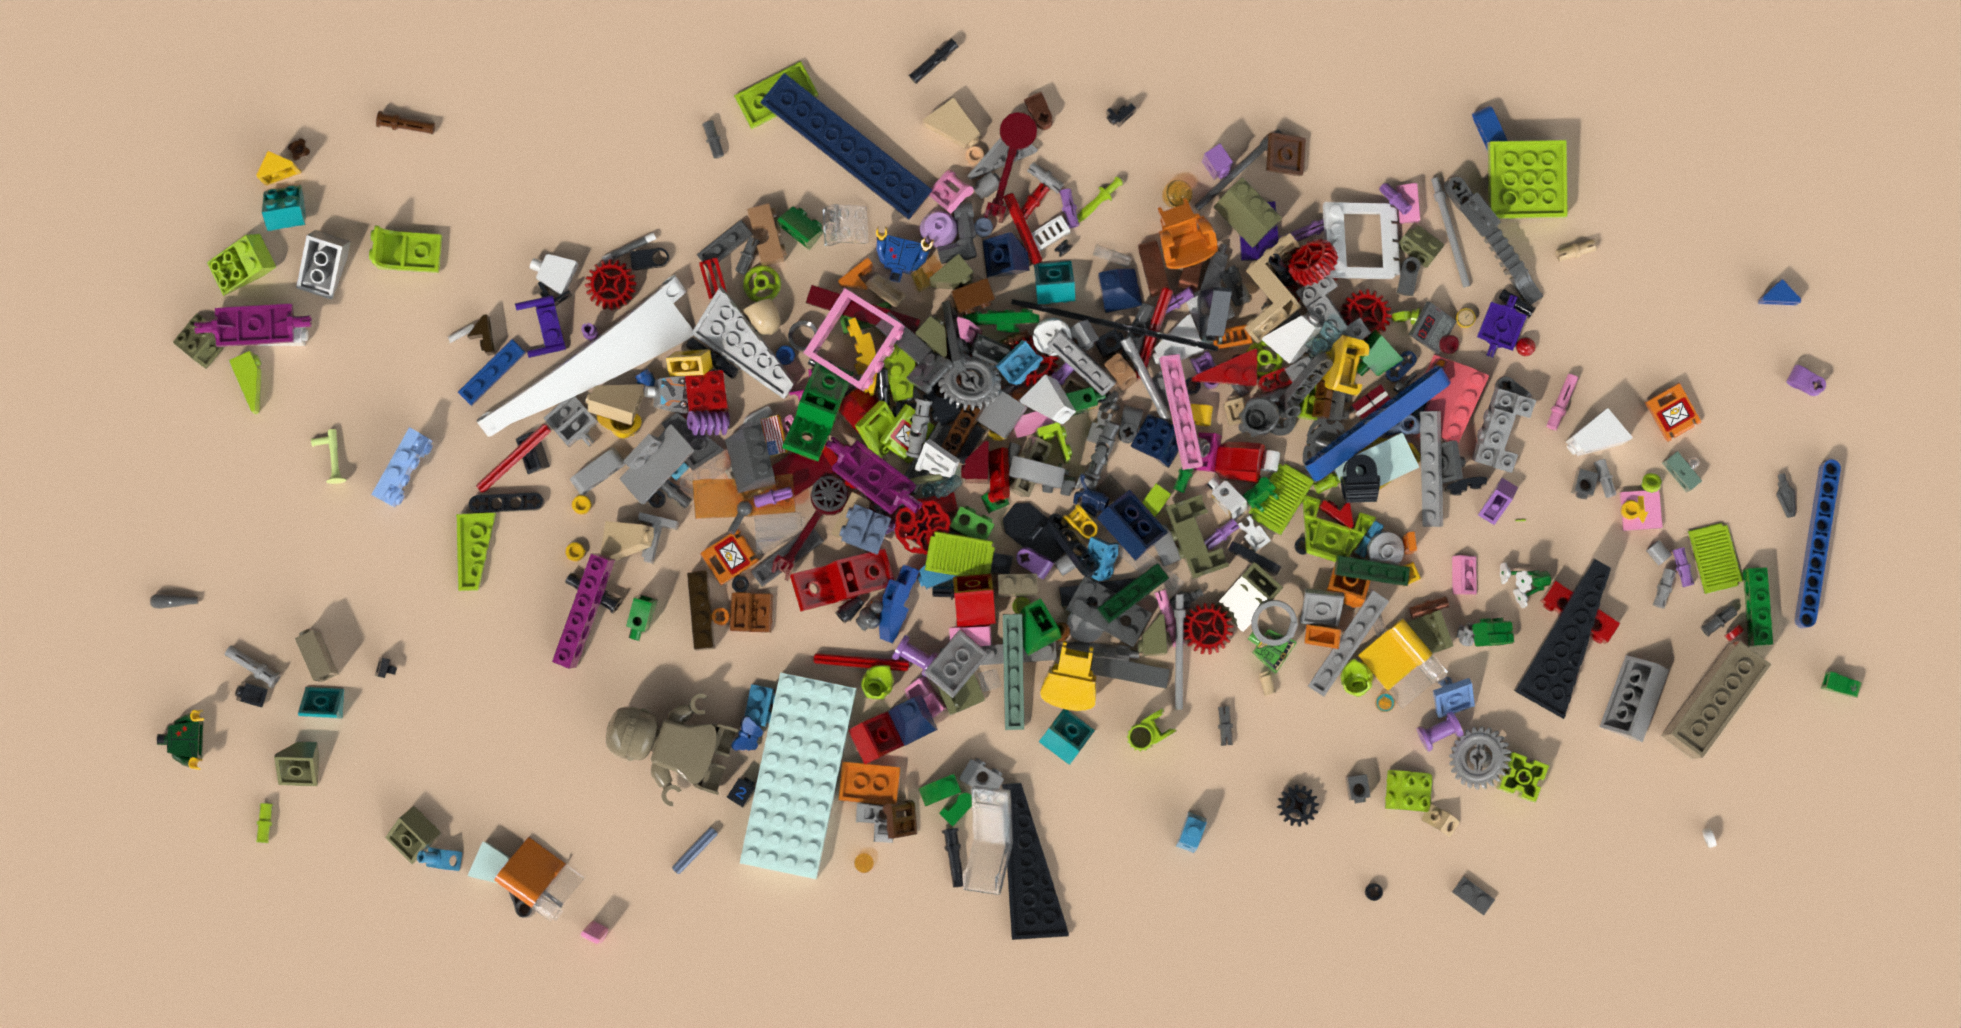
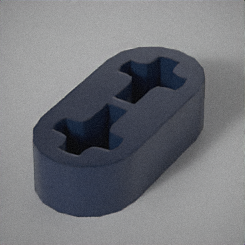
[1385,351,1417,382]

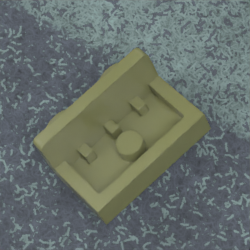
[1399,222,1445,268]

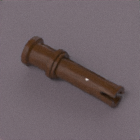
[376,111,435,135]

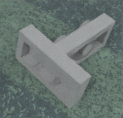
[638,513,679,564]

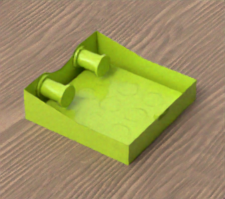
[1488,140,1568,219]

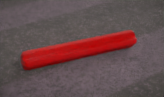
[1003,193,1042,265]

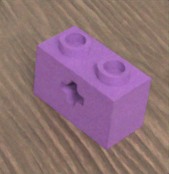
[1202,144,1233,180]

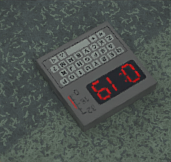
[1409,302,1457,354]

